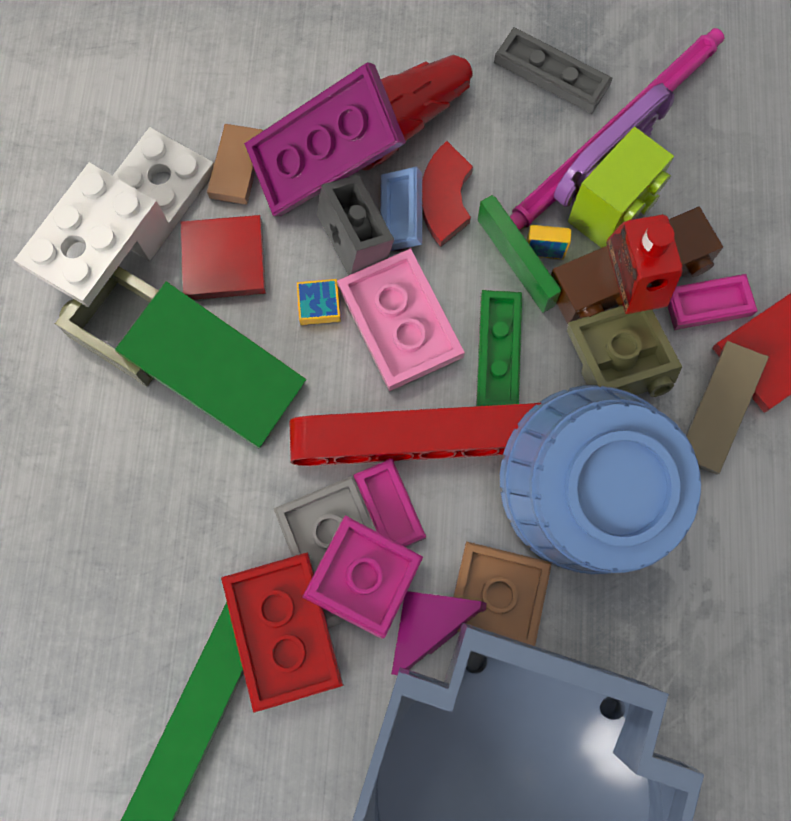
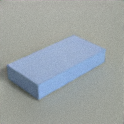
[381,166,422,251]

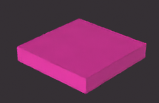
[302,515,423,639]

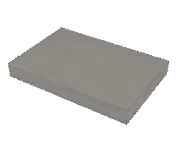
[273,476,377,628]

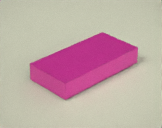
[667,274,758,330]
[353,459,426,547]

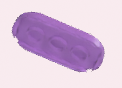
[554,83,675,207]

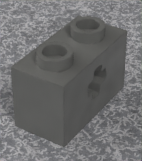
[317,174,394,276]

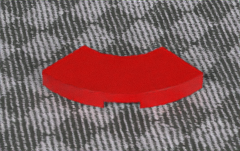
[422,141,473,247]

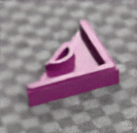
[391,591,487,675]

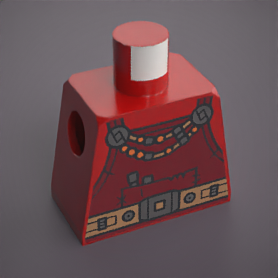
[606,214,682,314]

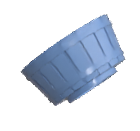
[500,385,701,574]

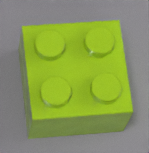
[567,126,674,248]

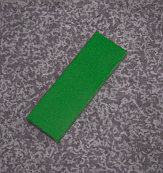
[477,195,561,313]
[476,290,522,406]

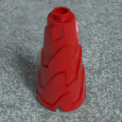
[361,54,473,171]

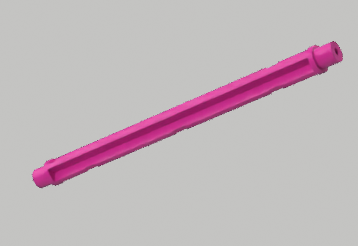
[510,28,725,231]

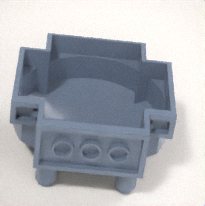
[352,623,704,821]

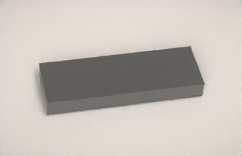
[494,27,613,114]

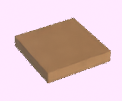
[453,541,552,646]

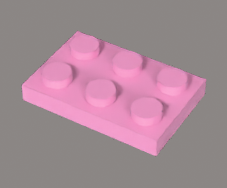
[337,248,465,392]

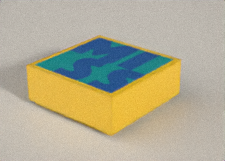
[526,225,571,260]
[296,279,341,325]

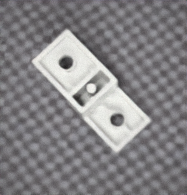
[14,127,214,307]

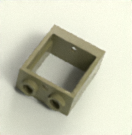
[54,266,159,387]

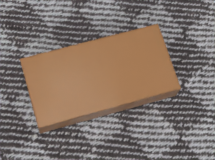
[207,124,263,205]

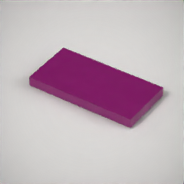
[244,62,406,216]

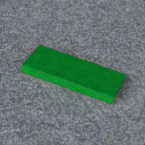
[115,281,307,448]

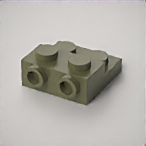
[567,306,682,397]

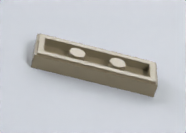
[686,341,769,475]

